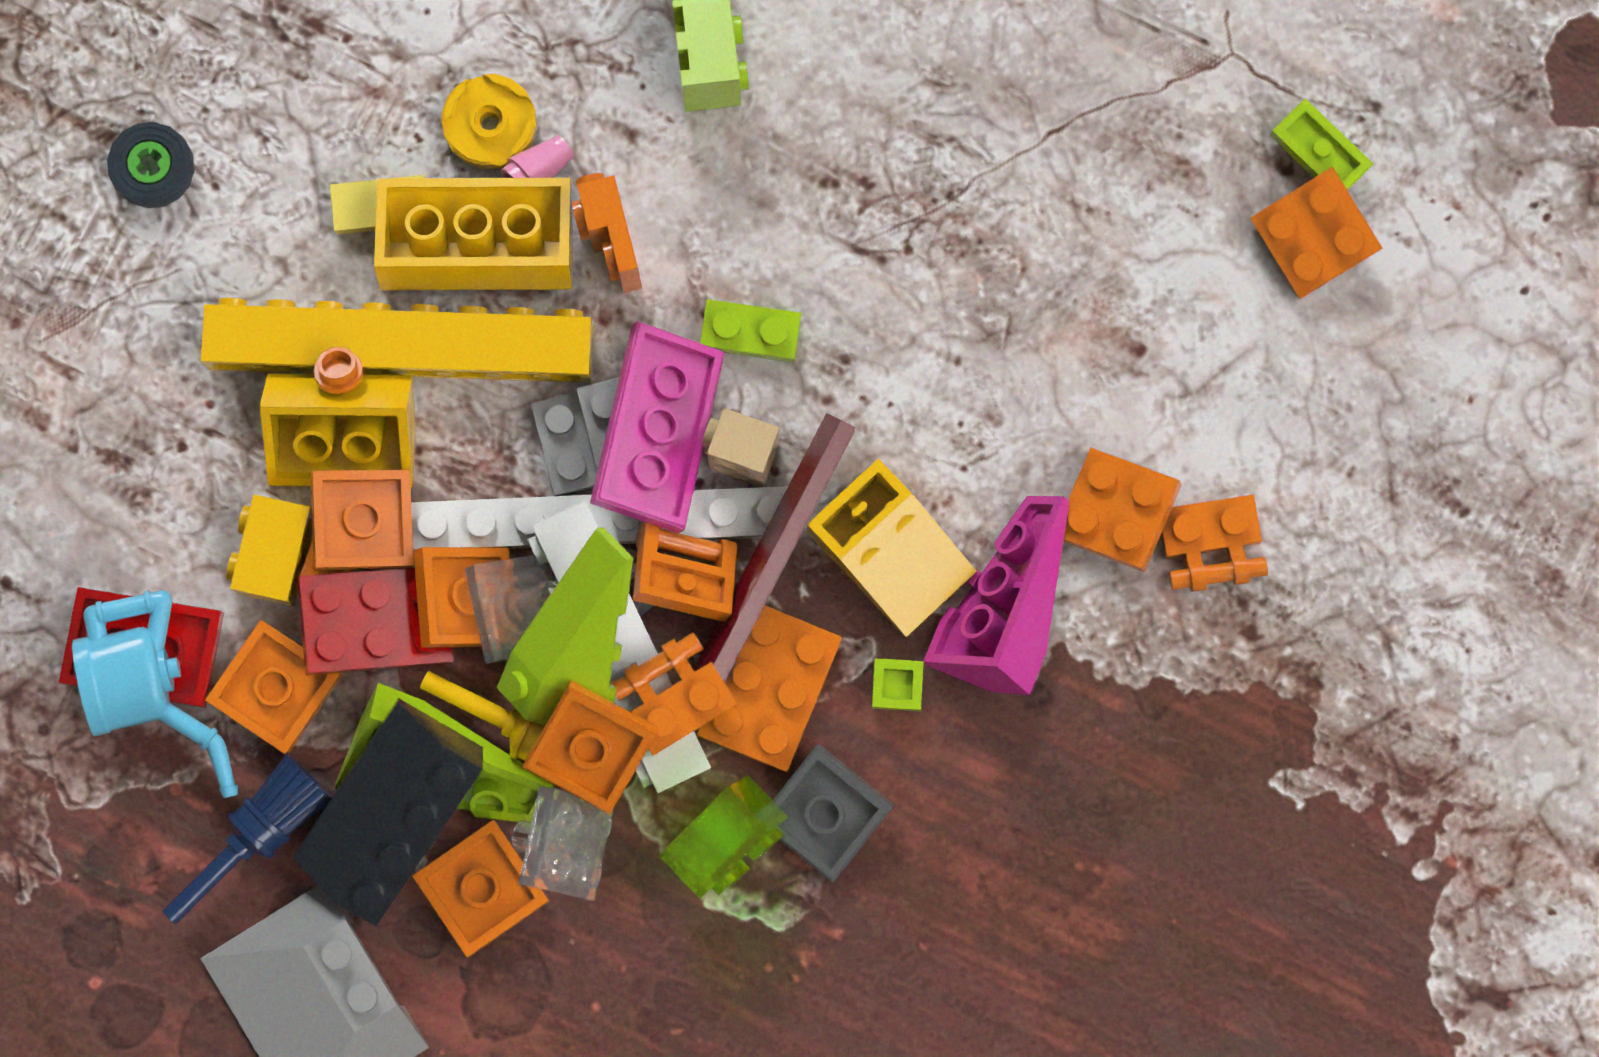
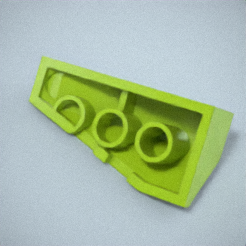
[497,527,633,726]

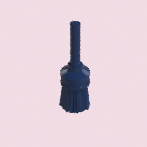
[162,753,332,924]

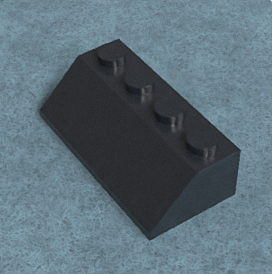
[293,698,483,926]

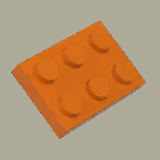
[697,605,842,773]

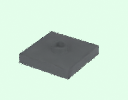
[757,744,895,883]

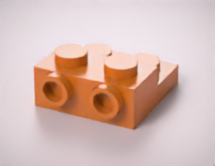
[571,173,642,293]

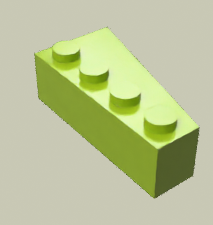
[672,0,749,112]

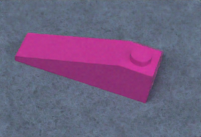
[924,496,1069,695]

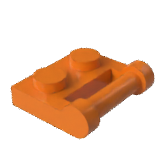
[633,521,737,622]

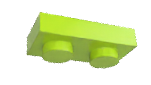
[1269,98,1374,190]
[700,299,802,363]

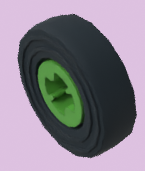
[107,122,195,208]

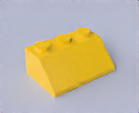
[260,373,415,487]

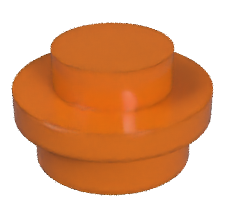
[314,347,363,394]

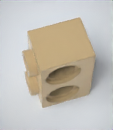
[702,408,780,487]

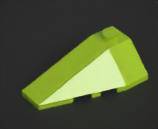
[334,683,554,824]

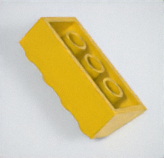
[374,178,573,290]

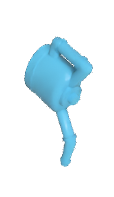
[72,590,238,798]

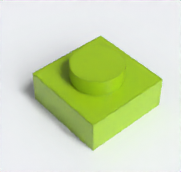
[872,658,924,712]

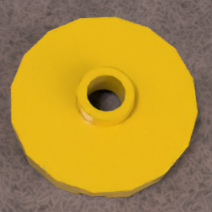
[441,73,537,170]

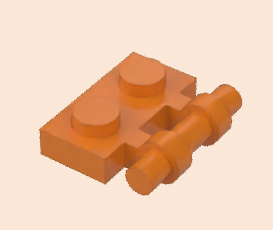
[1161,494,1268,592]
[610,632,737,756]

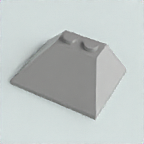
[200,885,430,1057]

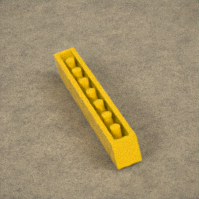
[201,298,594,383]

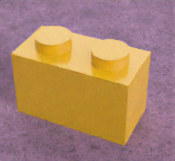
[226,494,312,607]

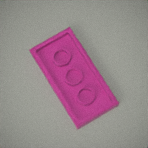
[590,321,725,534]

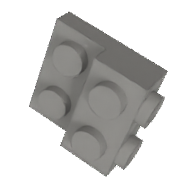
[531,377,619,496]

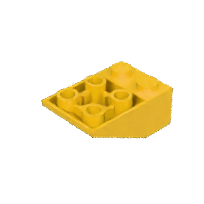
[807,458,977,637]

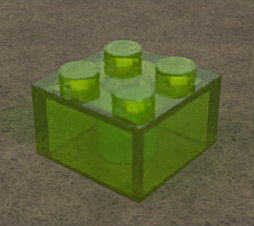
[659,775,789,899]

